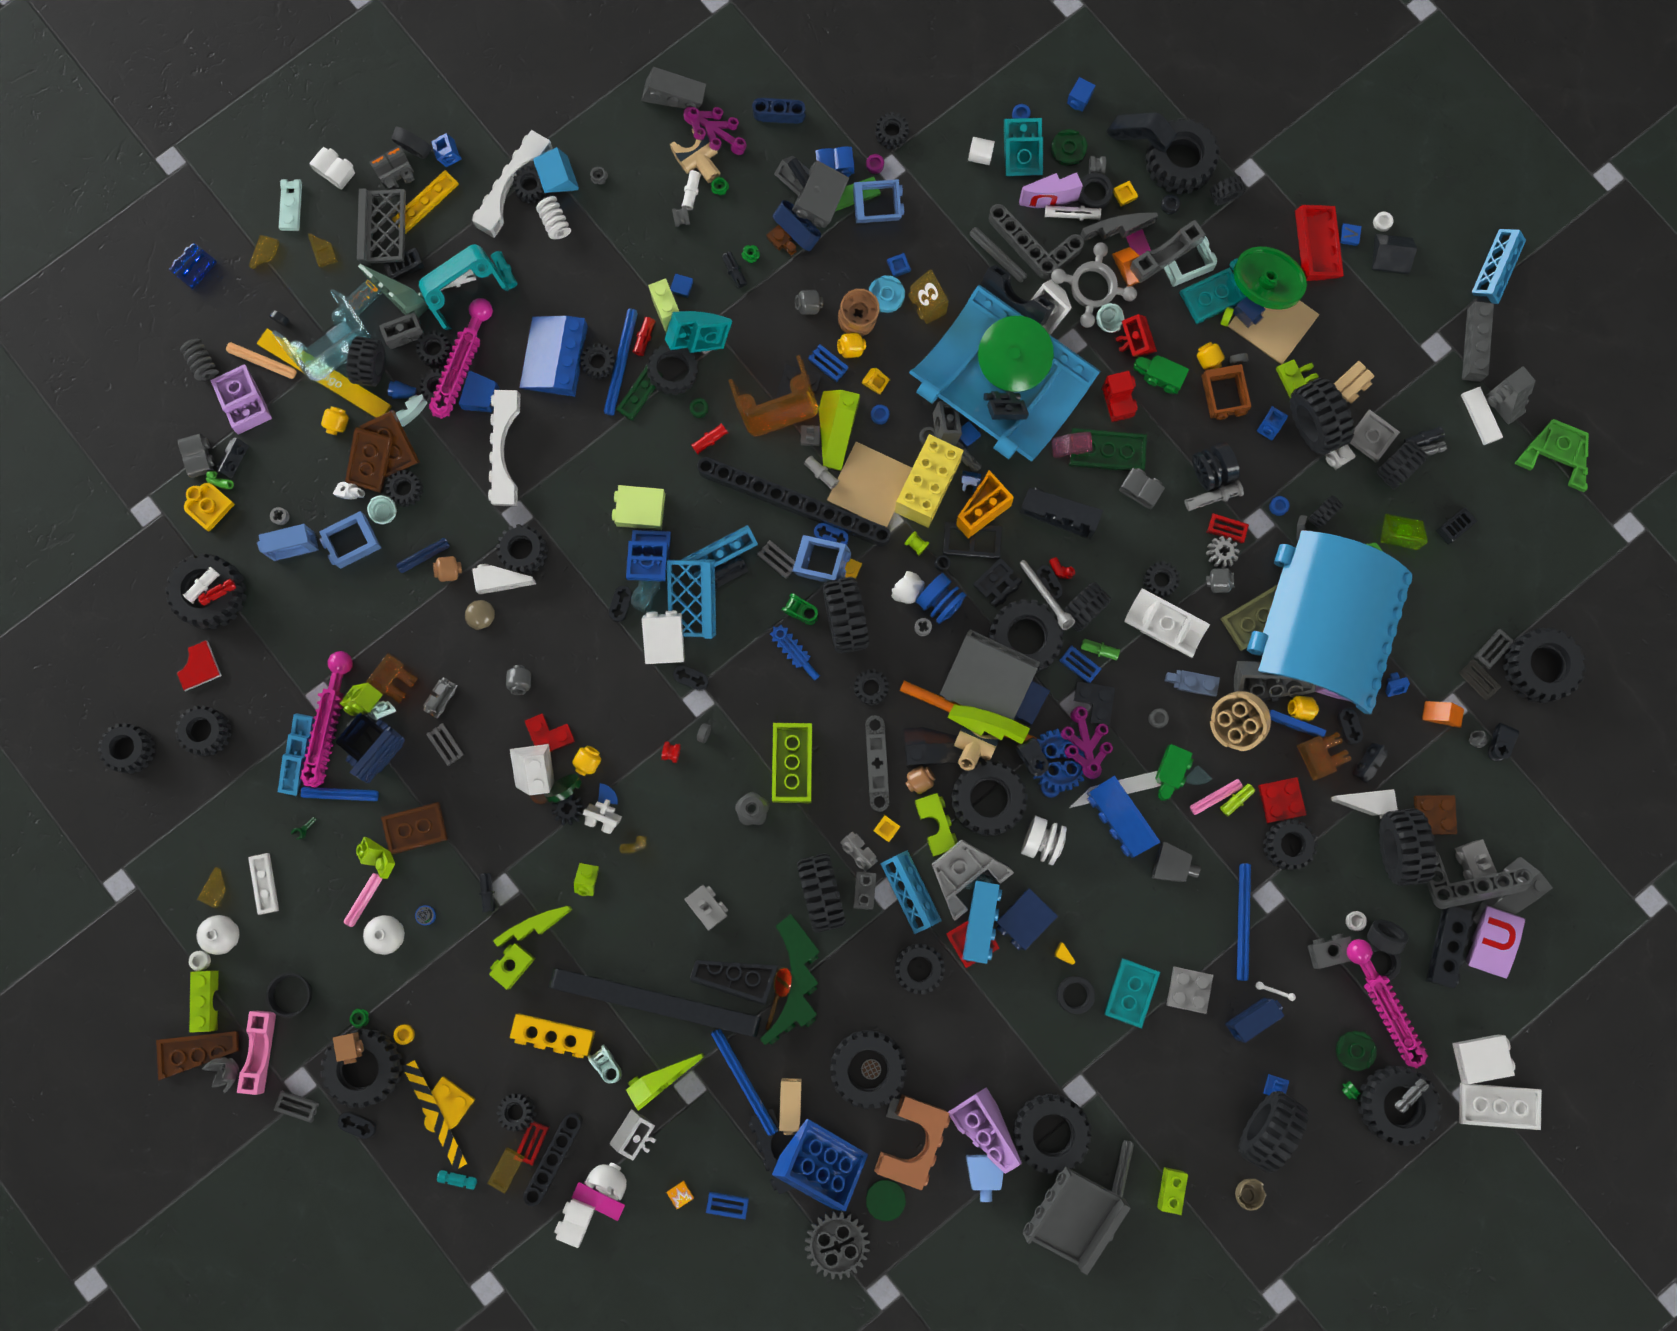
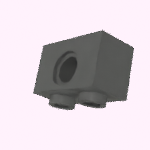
[379,312,425,349]
[932,401,962,446]
[1307,933,1352,969]

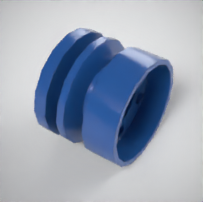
[916,573,966,624]

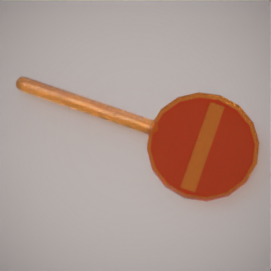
[765,967,792,1031]

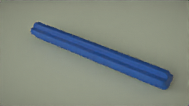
[604,309,638,416]
[1237,863,1251,981]
[711,1029,778,1136]

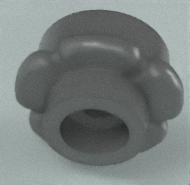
[590,167,608,185]
[1469,730,1489,748]

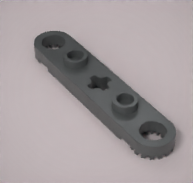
[865,715,889,812]

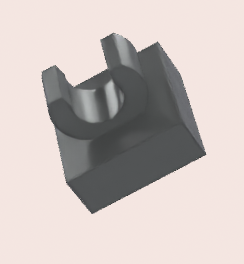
[801,425,820,446]

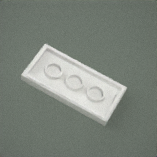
[1459,1083,1542,1130]

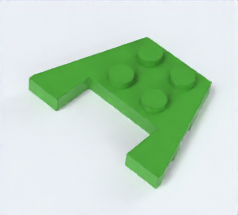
[1515,419,1589,492]

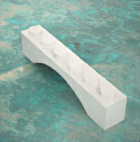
[472,130,553,238]
[488,390,521,506]

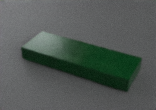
[616,365,664,421]

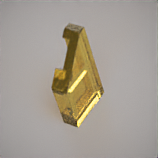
[308,234,337,267]
[249,235,279,269]
[197,867,226,908]

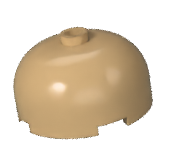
[1210,691,1271,751]

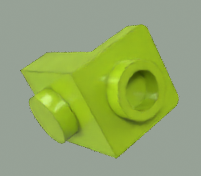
[574,863,599,896]

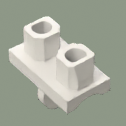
[583,799,622,834]

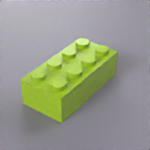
[772,723,812,803]

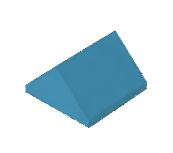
[533,147,579,193]

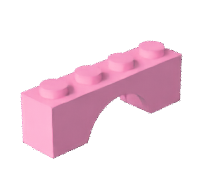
[237,1010,276,1095]

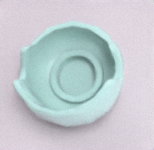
[1096,303,1125,333]
[367,495,397,524]

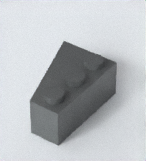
[641,67,706,110]
[1485,366,1535,425]

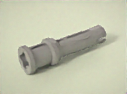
[1185,480,1244,511]

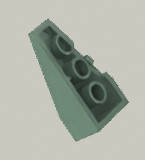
[358,264,429,318]

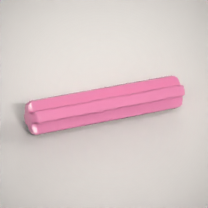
[1190,779,1243,815]
[344,873,383,927]

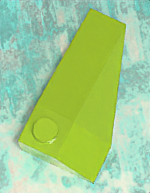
[819,390,860,471]
[626,1053,705,1111]

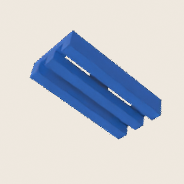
[808,344,848,383]
[1059,645,1101,683]
[706,1192,749,1220]

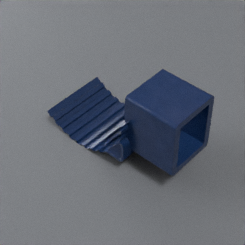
[336,713,404,783]

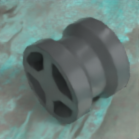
[1089,156,1106,175]
[672,206,690,227]

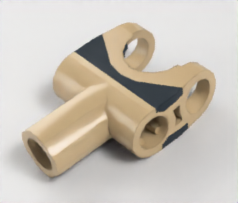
[670,129,721,183]
[954,726,999,771]

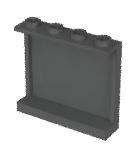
[940,630,1041,720]
[1023,1167,1131,1275]

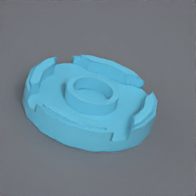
[869,275,905,313]

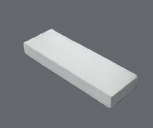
[1461,387,1503,445]
[248,853,279,915]

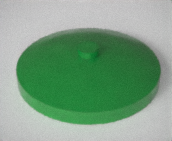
[1233,247,1307,310]
[978,316,1054,392]

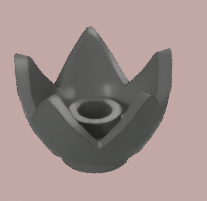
[735,792,770,826]
[202,1057,239,1093]

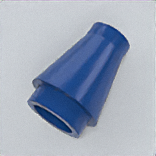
[388,380,417,399]

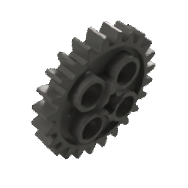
[805,1211,870,1280]

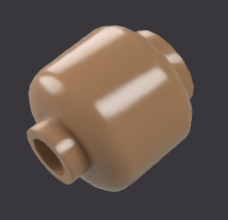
[433,556,462,582]
[906,765,936,794]

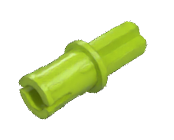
[1220,784,1255,817]

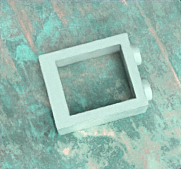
[1164,236,1217,287]

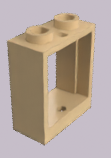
[779,1078,802,1135]

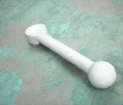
[1255,982,1296,1001]

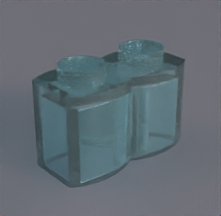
[631,580,661,613]

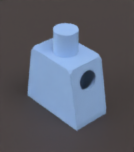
[966,1155,1004,1202]

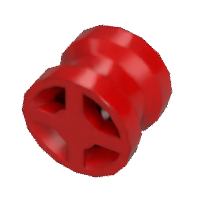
[661,741,681,763]

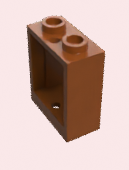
[1201,364,1251,420]

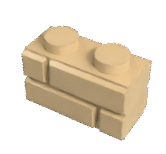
[1334,361,1374,404]

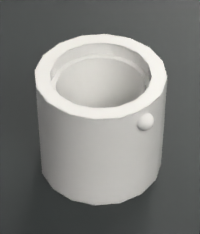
[968,137,995,165]

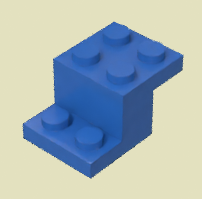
[626,530,671,581]

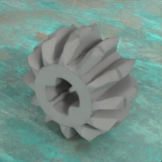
[1206,536,1240,568]

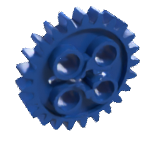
[1033,729,1086,792]

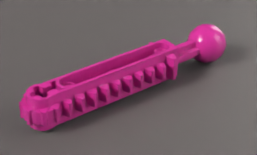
[429,298,493,419]
[300,651,353,788]
[1347,939,1428,1068]

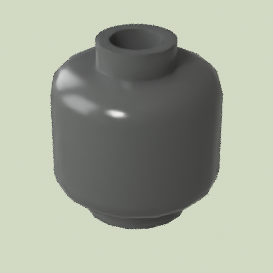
[795,290,823,315]
[1206,568,1235,593]
[506,665,531,695]

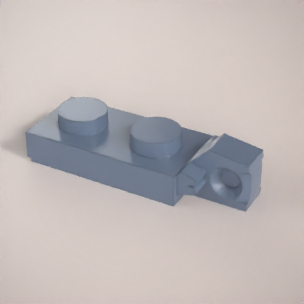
[1165,670,1220,697]

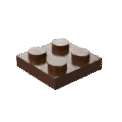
[1414,795,1457,835]

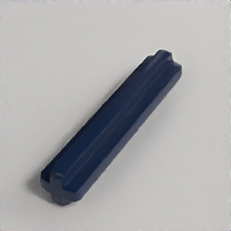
[396,538,450,573]

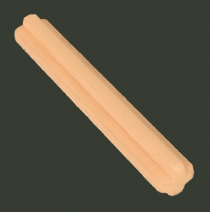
[226,342,297,379]

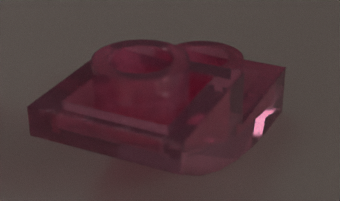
[1052,432,1093,458]

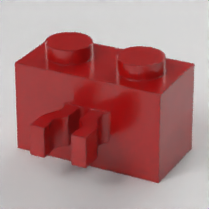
[1116,314,1157,358]

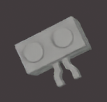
[1455,839,1497,880]
[684,885,728,931]
[610,1109,656,1161]

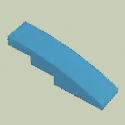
[278,713,315,796]

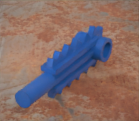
[770,625,820,681]

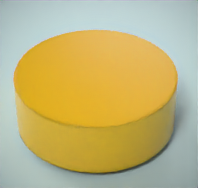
[394,1024,415,1045]

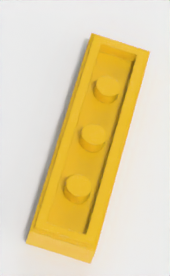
[392,170,459,234]

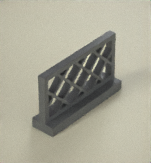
[357,188,406,266]

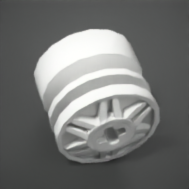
[1021,815,1067,865]

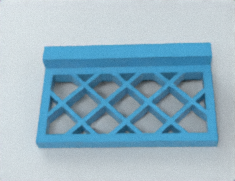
[667,559,716,639]

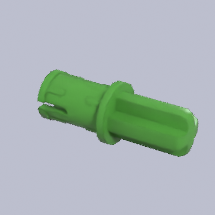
[1081,639,1120,661]

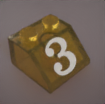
[908,269,949,324]

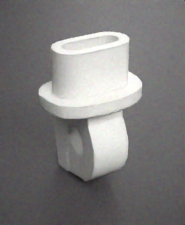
[333,482,365,500]

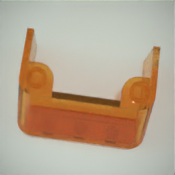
[728,355,819,436]

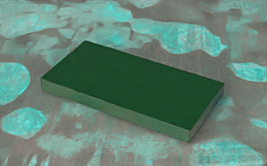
[1069,428,1147,471]

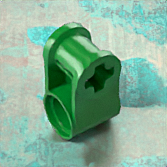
[781,593,819,625]

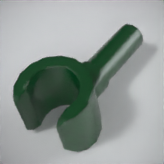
[291,817,317,840]

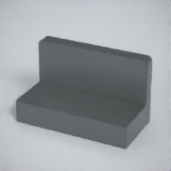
[774,156,810,196]

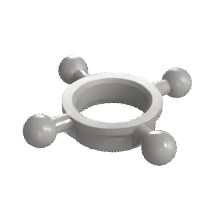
[1051,242,1137,328]

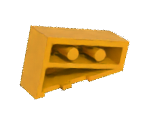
[956,470,1014,539]

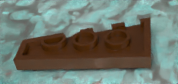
[156,1031,239,1080]

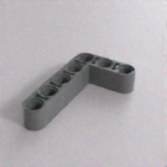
[989,204,1084,280]
[1427,851,1533,909]

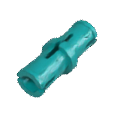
[491,251,518,289]

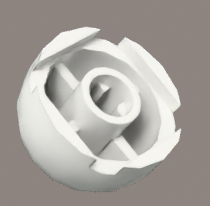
[196,915,239,955]
[363,915,405,955]
[585,1163,626,1201]

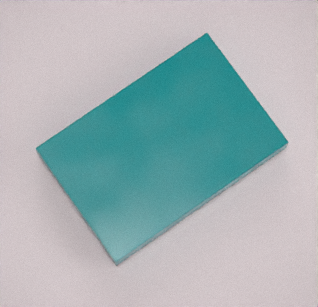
[1179,267,1246,324]
[1103,958,1160,1029]

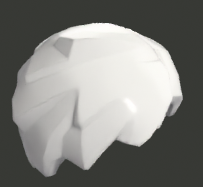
[891,571,925,604]

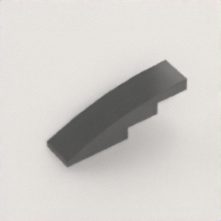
[1080,212,1158,241]

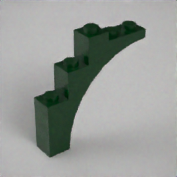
[760,914,820,1045]

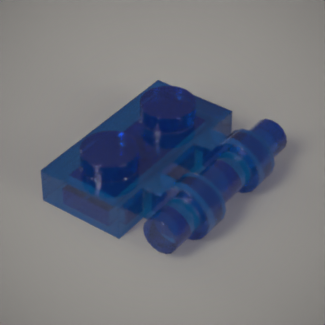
[168,242,217,289]

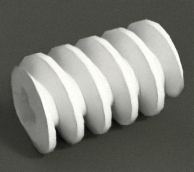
[536,196,571,239]

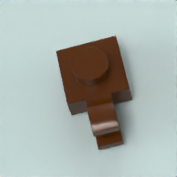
[766,225,797,256]

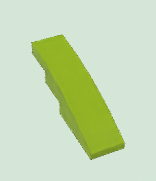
[947,704,1030,744]
[493,906,573,947]

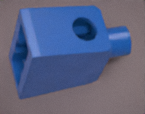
[459,371,499,412]

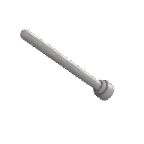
[1020,560,1075,630]

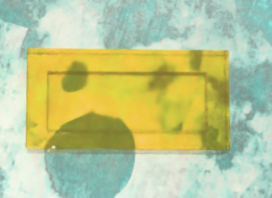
[487,1147,525,1194]

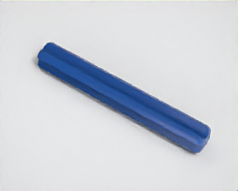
[301,787,379,801]

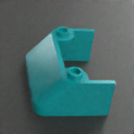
[419,244,510,331]

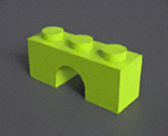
[915,793,958,857]
[189,971,218,1032]

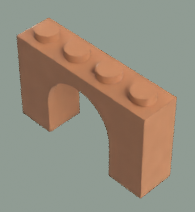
[874,1094,950,1190]

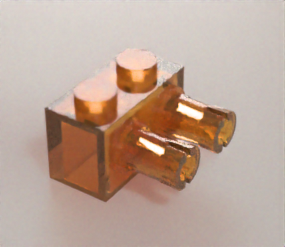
[366,652,418,703]
[1297,732,1351,781]

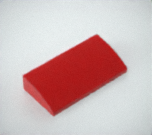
[1295,205,1344,281]

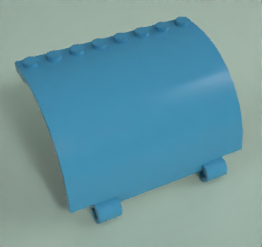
[909,285,1101,462]
[1247,531,1412,714]

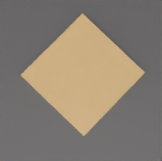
[1228,301,1320,365]
[827,442,912,527]

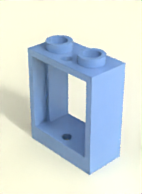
[853,179,904,223]
[319,511,381,569]
[257,524,319,561]
[793,535,851,582]

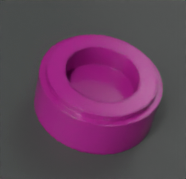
[866,154,884,174]

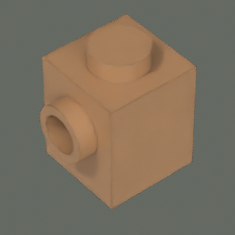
[333,1032,364,1064]

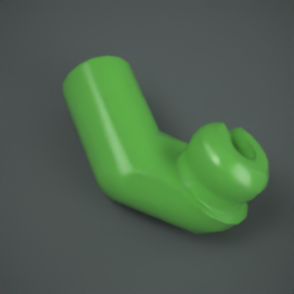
[205,471,234,489]

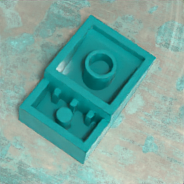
[1004,118,1043,176]
[665,311,732,353]

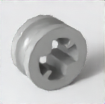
[270,507,289,525]
[914,618,932,636]

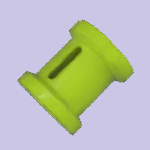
[904,531,929,556]

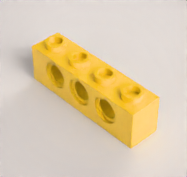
[510,1014,595,1058]

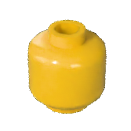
[837,333,866,358]
[1196,342,1225,370]
[321,406,349,435]
[1288,696,1319,722]
[572,746,601,776]

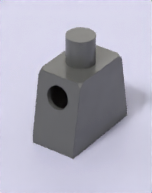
[1151,842,1201,882]

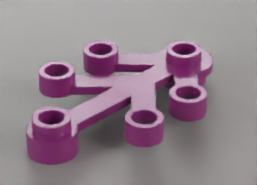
[683,107,746,155]
[1061,706,1113,779]

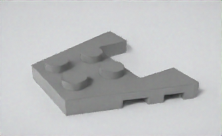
[932,840,1014,921]

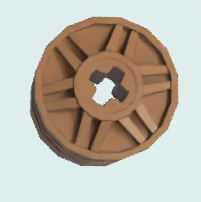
[838,289,880,337]

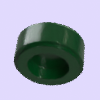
[689,398,708,418]

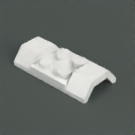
[1124,588,1210,658]

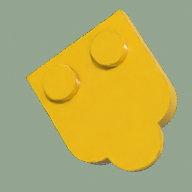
[184,483,235,532]
[422,1076,475,1132]

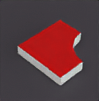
[177,641,222,691]

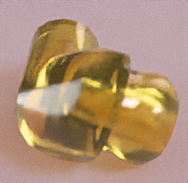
[619,836,647,854]

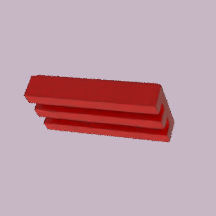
[1207,513,1249,543]
[514,1121,550,1166]

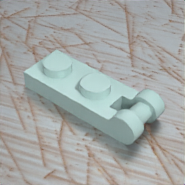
[279,179,302,231]

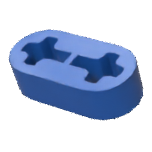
[814,523,849,545]

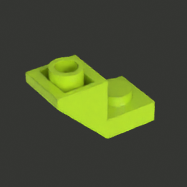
[356,837,395,879]

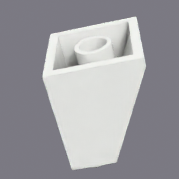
[510,744,555,795]

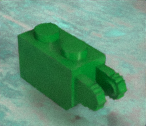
[1133,355,1189,394]
[1155,744,1193,801]

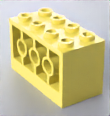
[895,434,964,528]

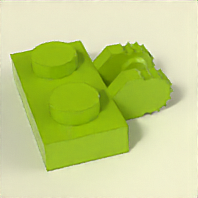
[1276,359,1319,398]

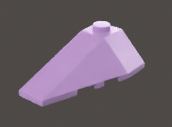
[949,1087,1022,1174]

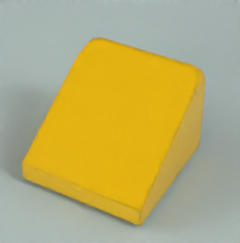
[861,368,890,395]
[1054,942,1075,965]

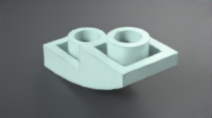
[396,394,427,427]
[367,701,396,720]

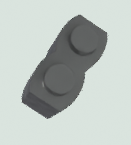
[178,433,215,478]
[1119,468,1165,510]

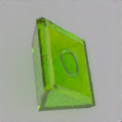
[1381,514,1428,550]

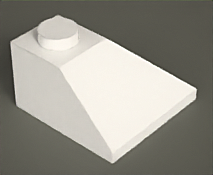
[1031,279,1072,335]

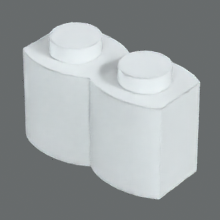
[309,147,355,190]
[554,1198,595,1248]

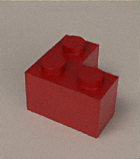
[1102,371,1138,422]

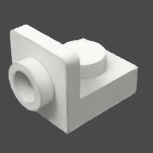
[1325,444,1356,470]

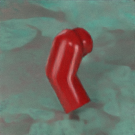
[1049,557,1075,579]

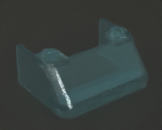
[272,289,371,381]

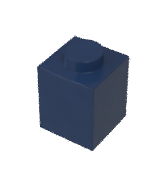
[1233,297,1266,328]

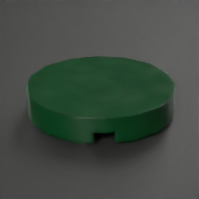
[1051,129,1088,166]
[544,774,582,802]
[1336,1031,1377,1071]
[866,1179,906,1221]

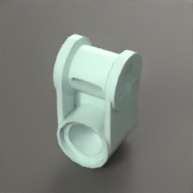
[587,1044,622,1083]

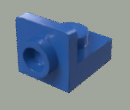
[1257,406,1288,440]

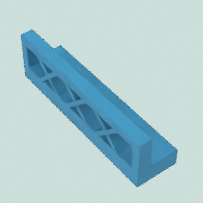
[1472,229,1526,304]
[880,850,942,934]

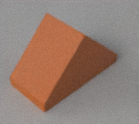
[1112,247,1140,287]
[1422,701,1464,728]

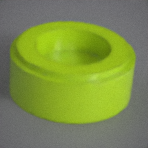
[1220,307,1234,327]

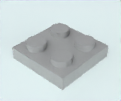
[1350,409,1400,462]
[1166,967,1213,1014]

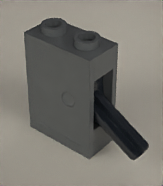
[788,158,849,228]

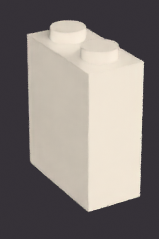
[642,610,685,664]
[1452,1035,1515,1084]

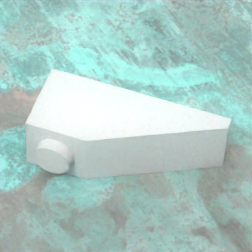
[472,564,536,595]
[1331,789,1398,819]

